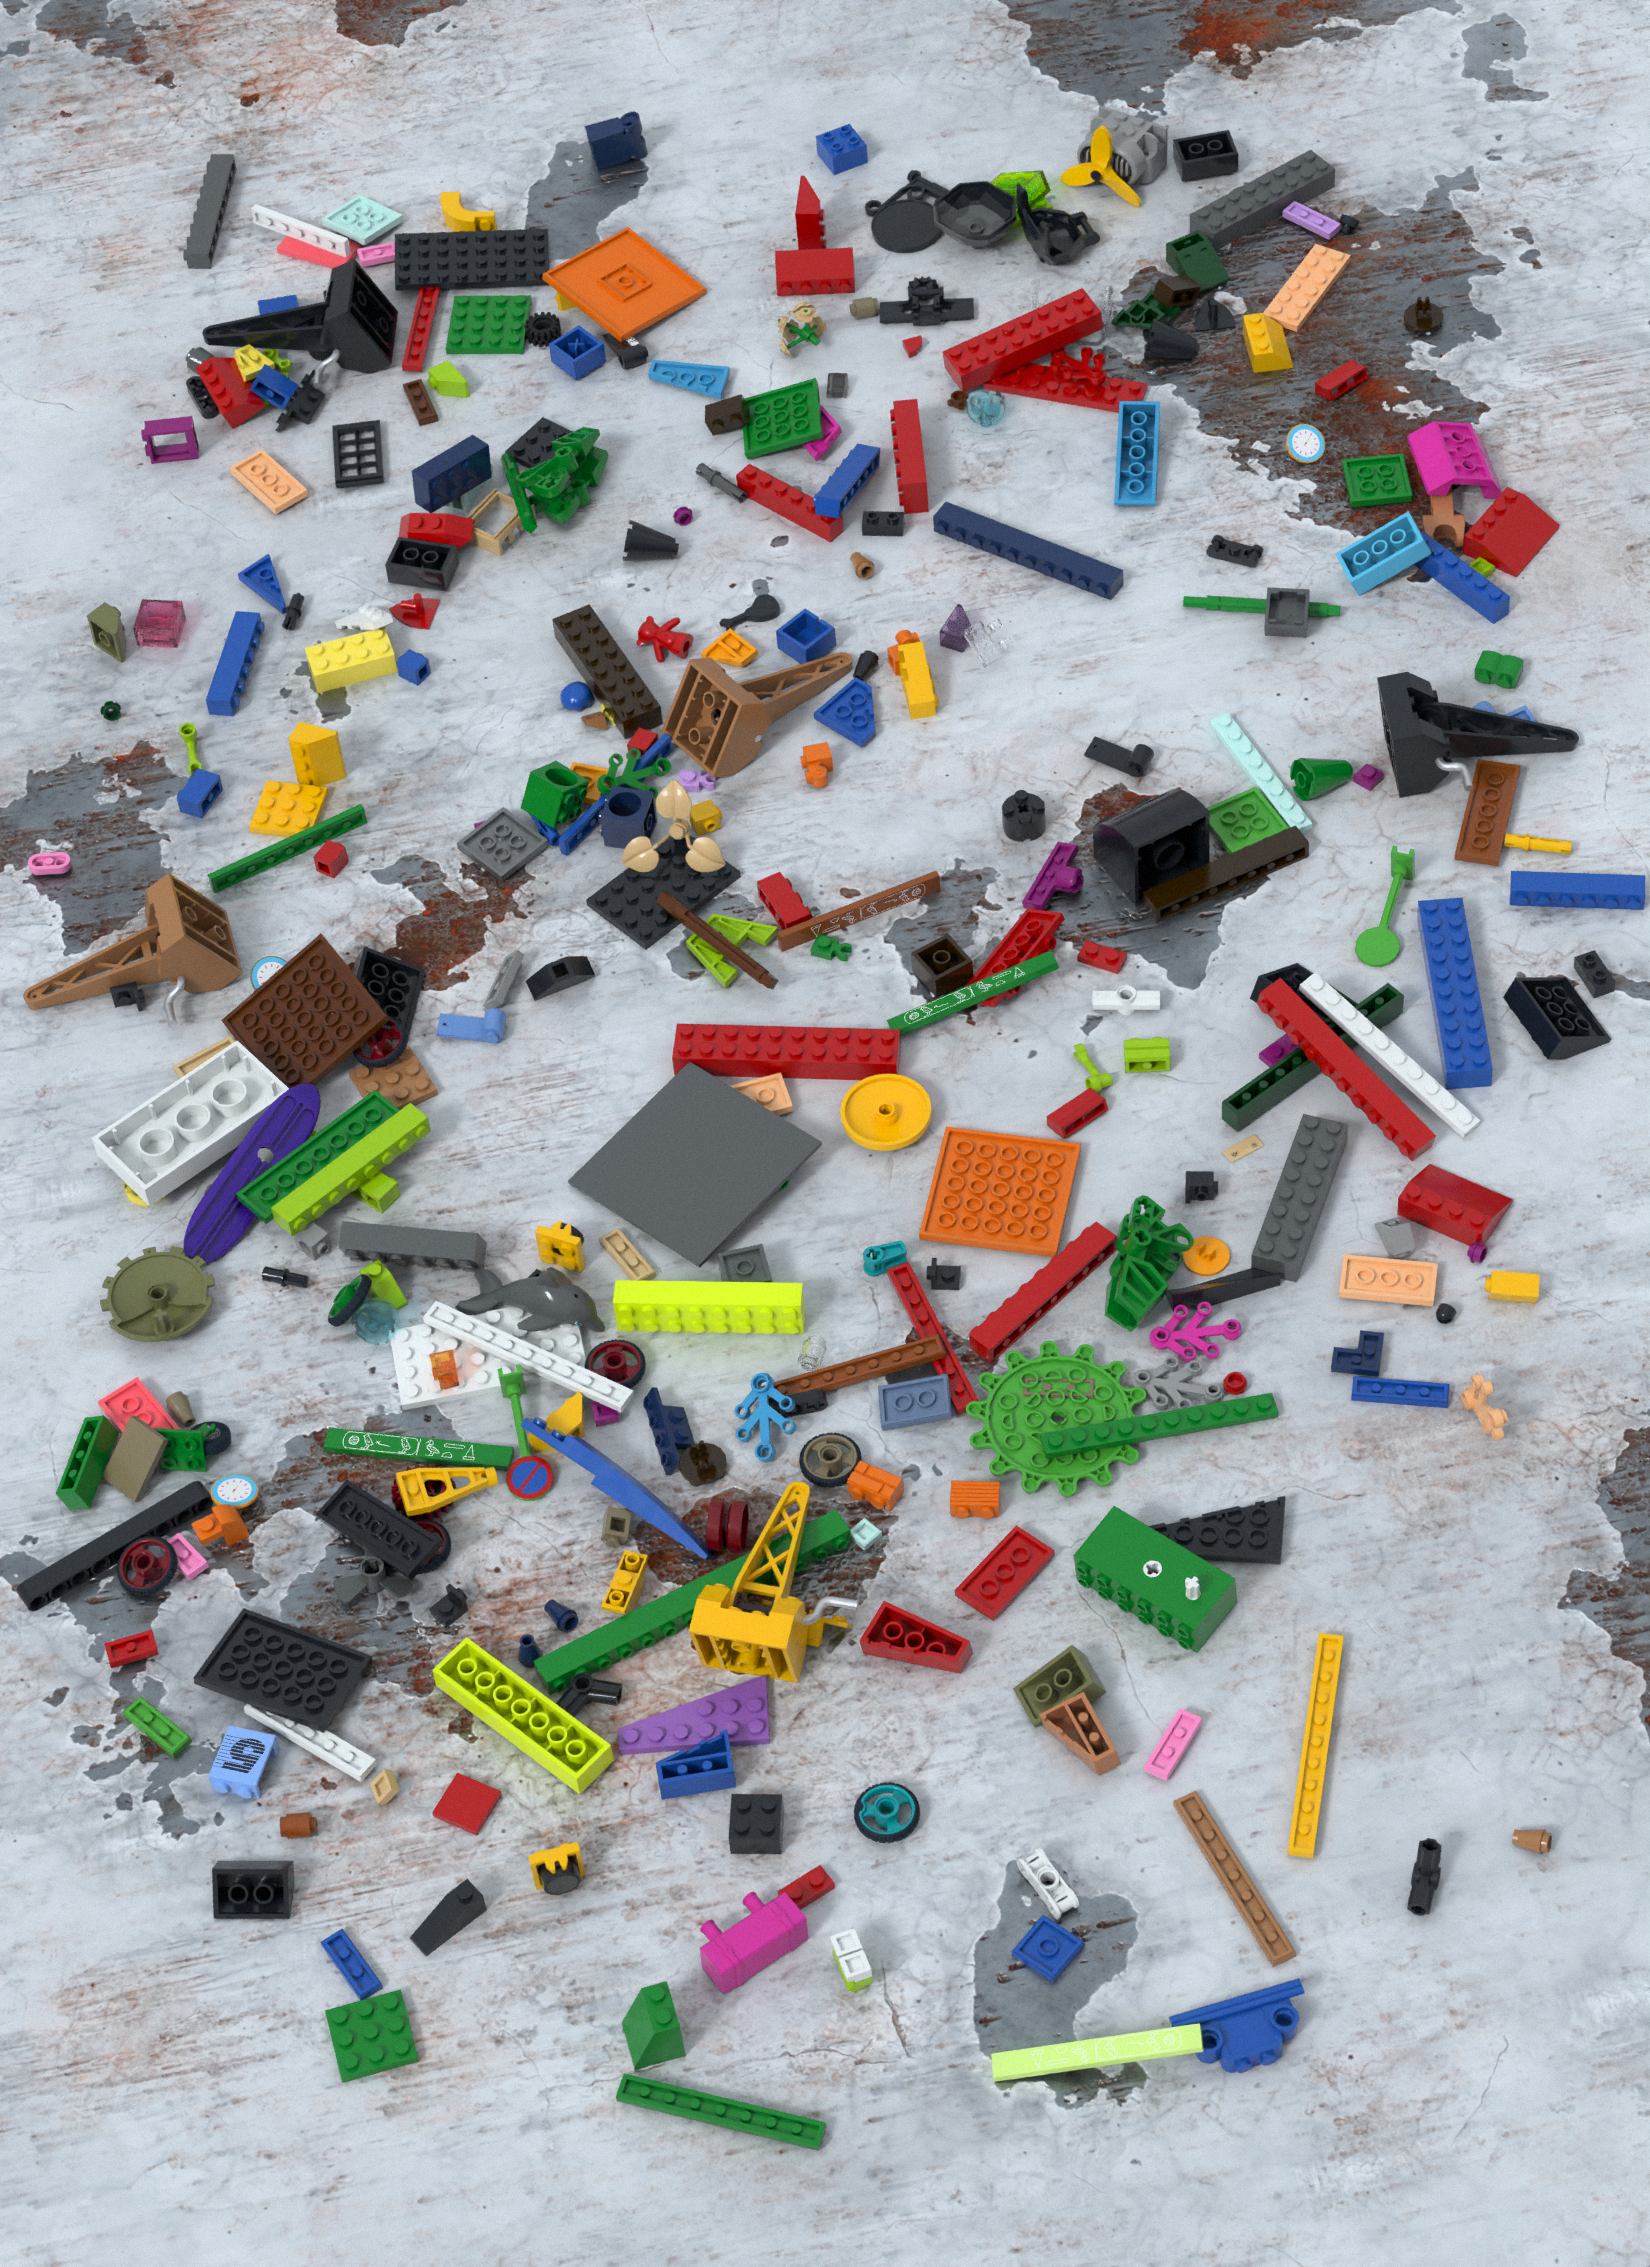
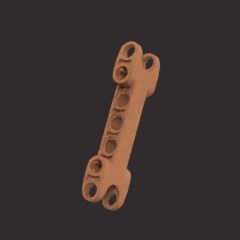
[1418,470,1465,548]

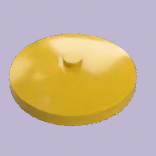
[840,1074,932,1151]

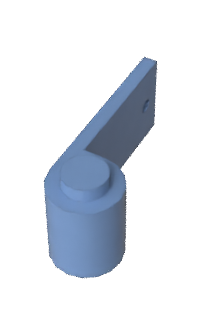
[437,1008,506,1043]

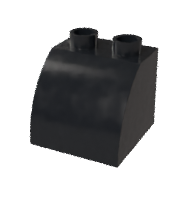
[1093,789,1210,906]

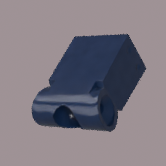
[585,111,648,171]

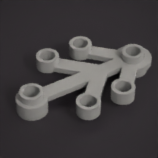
[1131,1356,1223,1411]

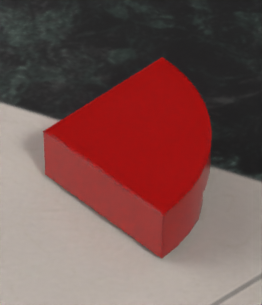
[902,335,922,358]

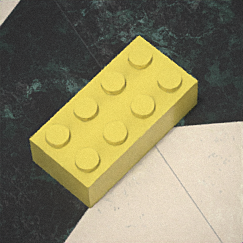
[305,627,398,693]

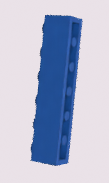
[813,444,880,518]
[1414,531,1510,624]
[206,611,265,716]
[1510,871,1645,910]

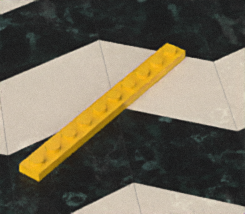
[1288,1633,1344,1859]

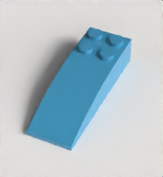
[1114,401,1160,506]

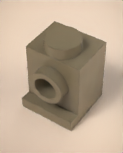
[601,1507,632,1547]

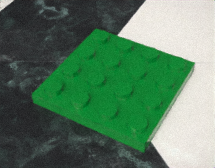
[446,295,532,354]
[743,378,823,460]

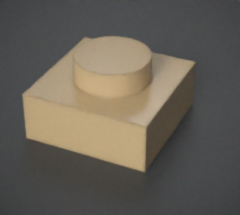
[370,1769,400,1805]

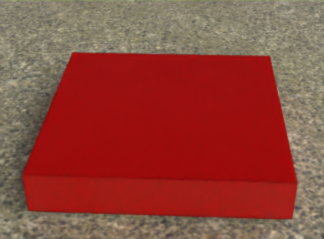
[432,1773,502,1835]

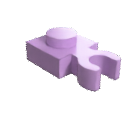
[678,770,716,792]

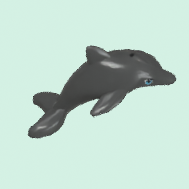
[456,1267,605,1332]

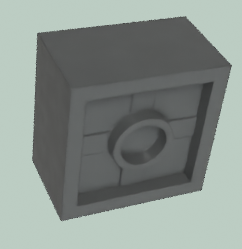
[1264,587,1310,638]
[717,1244,772,1283]

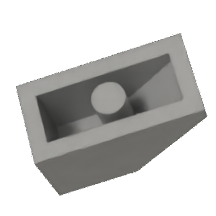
[1375,1217,1416,1257]

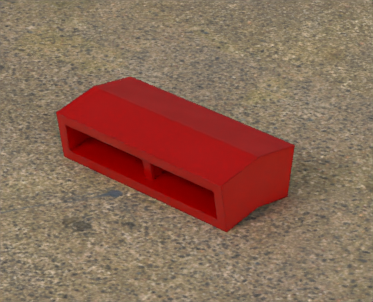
[1315,359,1368,401]
[1047,1087,1108,1139]

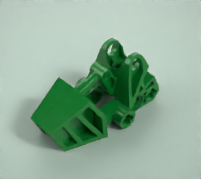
[516,427,609,523]
[1105,1195,1194,1332]

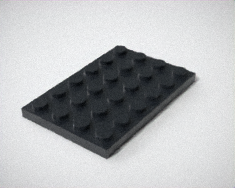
[586,835,741,950]
[194,1608,372,1733]

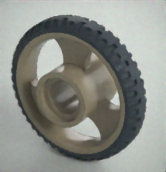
[799,1432,862,1488]

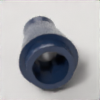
[544,1599,578,1632]
[518,1634,543,1667]

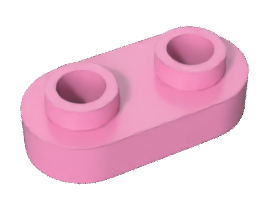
[28,852,72,875]

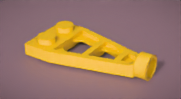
[396,1467,498,1517]

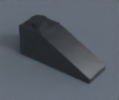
[410,1879,487,1957]

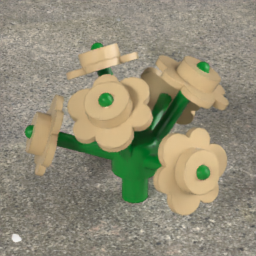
[777,302,827,358]

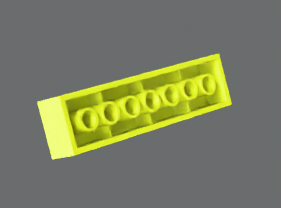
[613,1280,806,1334]
[432,1637,614,1794]

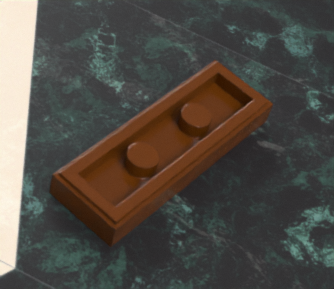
[402,379,438,426]

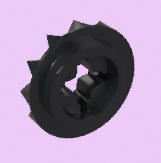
[907,276,939,300]

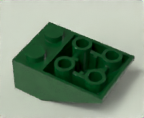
[1166,230,1230,293]

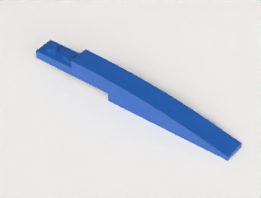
[521,1417,716,1560]

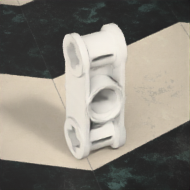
[1017,1847,1080,1920]

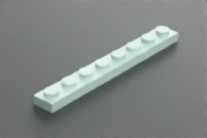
[1210,713,1312,833]

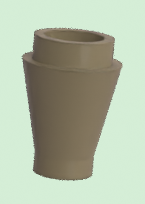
[166,1391,196,1427]

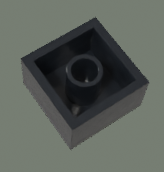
[728,1794,784,1854]

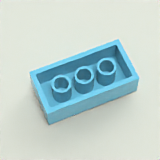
[1336,511,1432,595]

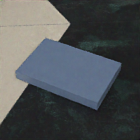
[878,1374,953,1431]

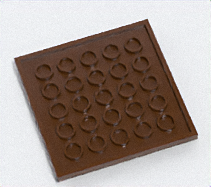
[221,934,390,1089]

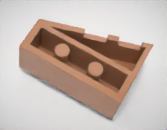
[1039,1692,1121,1776]

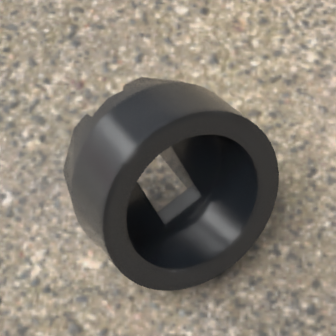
[1436,1303,1457,1324]

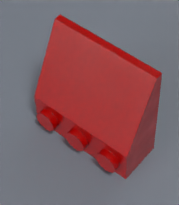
[795,176,827,250]

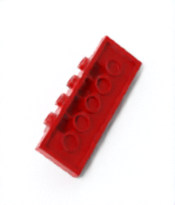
[965,908,1065,1008]

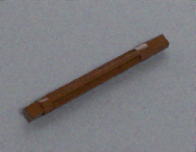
[656,891,779,989]

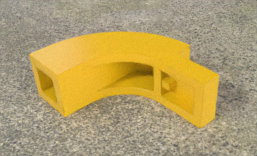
[440,192,497,232]

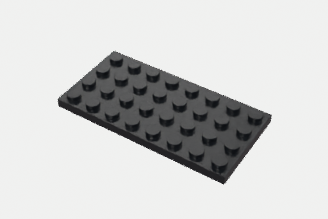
[395,229,549,291]

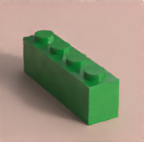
[56,1415,119,1511]

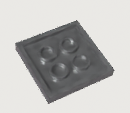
[457,807,548,882]

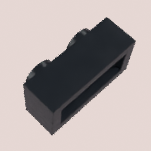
[862,511,905,537]
[1574,950,1615,998]

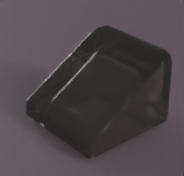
[827,373,849,398]

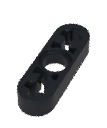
[186,376,219,419]
[758,1390,828,1421]

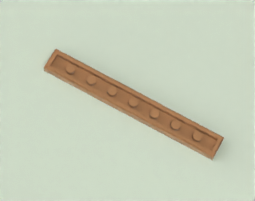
[1173,1791,1296,1967]

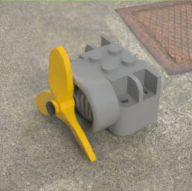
[1060,106,1168,207]

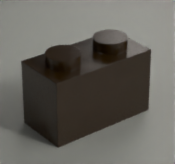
[1153,275,1201,308]
[705,394,750,436]

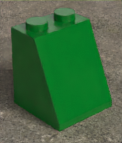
[622,1981,686,2070]

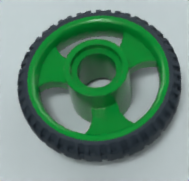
[328,1274,372,1327]

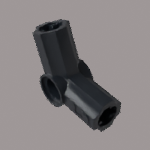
[556,1673,622,1717]
[1407,1838,1442,1916]

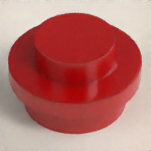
[1223,1372,1247,1395]

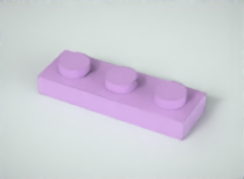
[1283,201,1341,240]

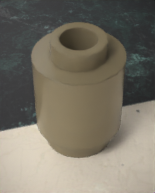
[849,297,879,319]

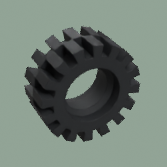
[525,312,561,347]

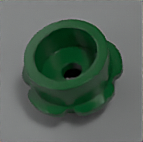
[100,701,121,721]

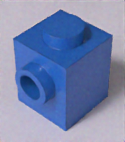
[396,649,431,686]

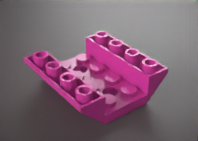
[1407,421,1502,499]

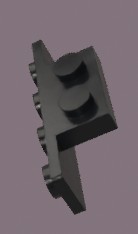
[276,369,326,432]

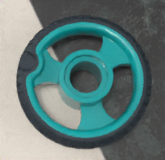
[854,1782,920,1843]

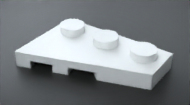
[335,604,393,630]

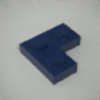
[1331,1330,1384,1377]

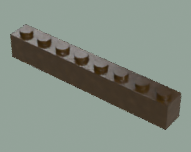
[1143,825,1309,923]

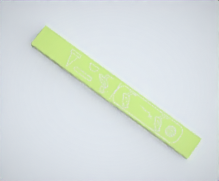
[991,2023,1204,2082]

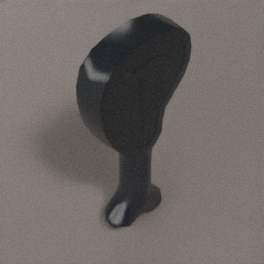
[720,594,780,631]

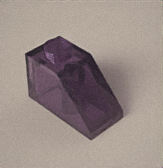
[939,604,974,653]

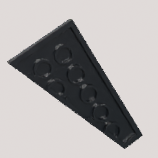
[1149,1496,1286,1565]

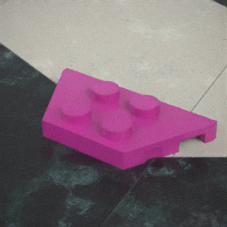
[802,406,842,462]

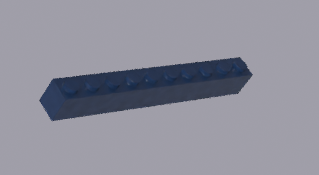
[933,502,1123,600]

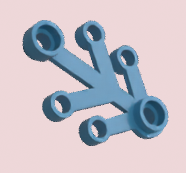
[734,1373,797,1462]

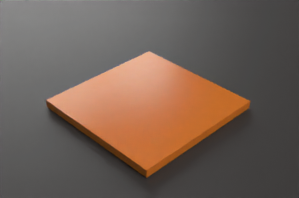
[542,227,707,342]

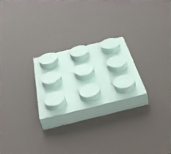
[322,195,403,245]

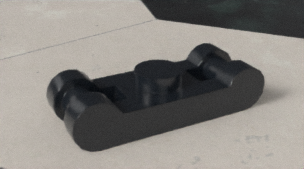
[1206,535,1264,568]

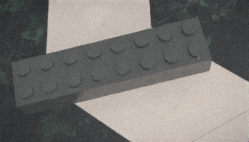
[1190,150,1335,251]
[1251,1114,1348,1283]

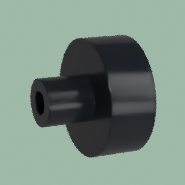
[1339,214,1360,234]

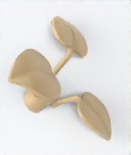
[623,779,725,872]

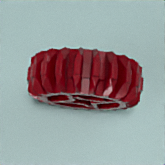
[391,1462,456,1521]

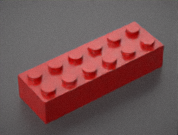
[890,399,929,514]

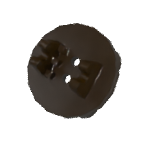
[1404,297,1444,332]
[679,1440,727,1487]

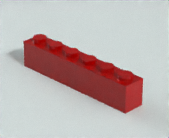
[736,464,844,542]

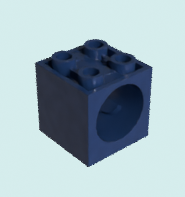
[598,786,658,849]

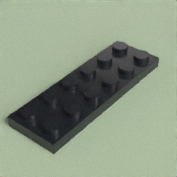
[315,1480,444,1580]

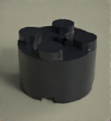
[1002,790,1046,842]

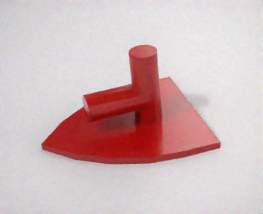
[389,593,440,630]

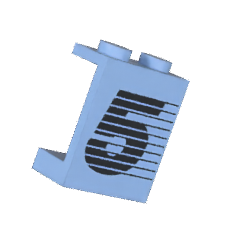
[208,1725,280,1799]

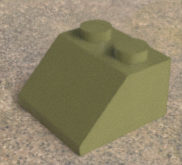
[87,602,126,663]

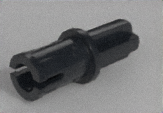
[282,593,304,631]
[262,1266,309,1288]

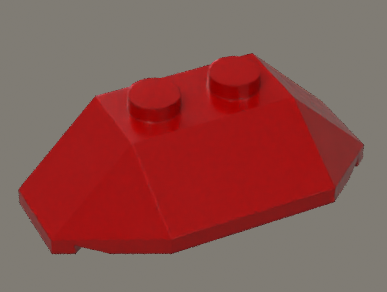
[399,513,475,551]

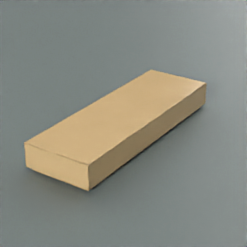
[599,1227,656,1281]

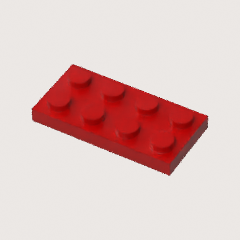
[955,1525,1055,1621]

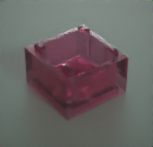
[133,599,186,648]

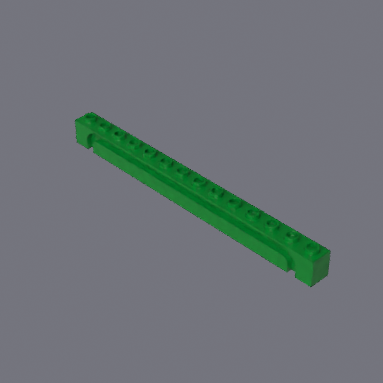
[534,1509,852,1696]

